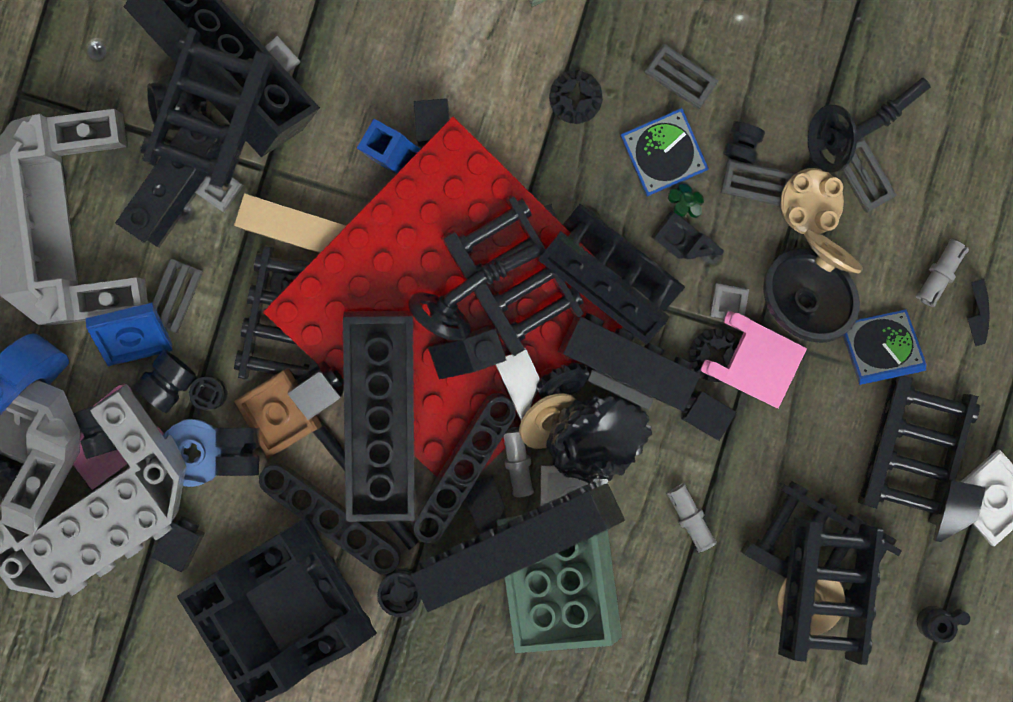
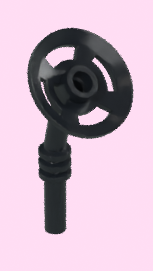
[808,77,931,173]
[408,243,541,341]

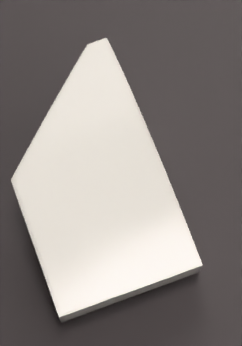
[496,348,540,421]

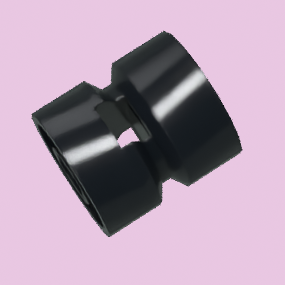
[133,349,198,413]
[73,406,118,459]
[215,428,260,476]
[377,568,421,617]

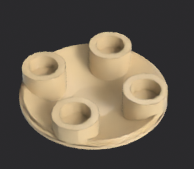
[781,168,844,235]

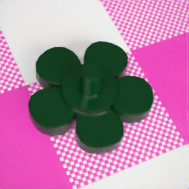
[668,184,704,218]

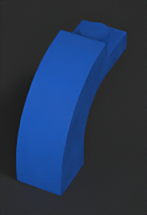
[357,119,421,175]
[0,333,69,415]

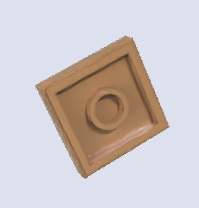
[234,368,322,459]

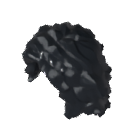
[546,395,652,484]

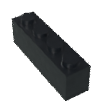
[558,313,701,411]

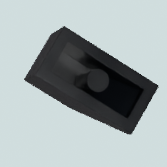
[428,325,507,380]

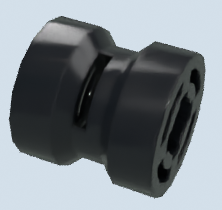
[723,121,765,164]
[189,376,228,410]

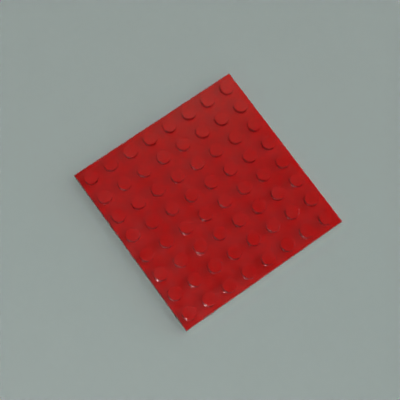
[263,116,623,494]

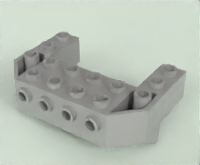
[0,109,148,325]
[0,380,80,536]
[0,385,186,598]

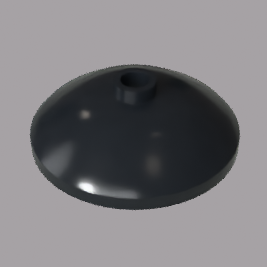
[763,249,860,343]

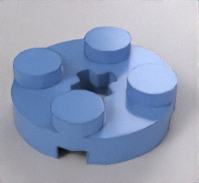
[163,419,220,487]

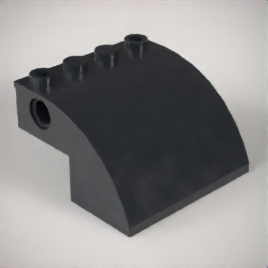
[177,517,377,702]

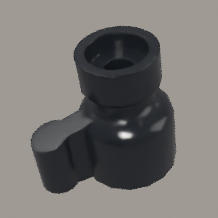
[917,606,971,643]

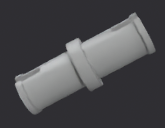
[916,239,969,307]
[504,427,534,497]
[666,483,717,553]

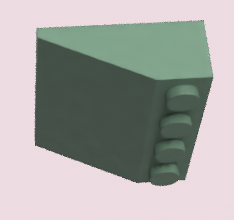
[497,513,622,653]

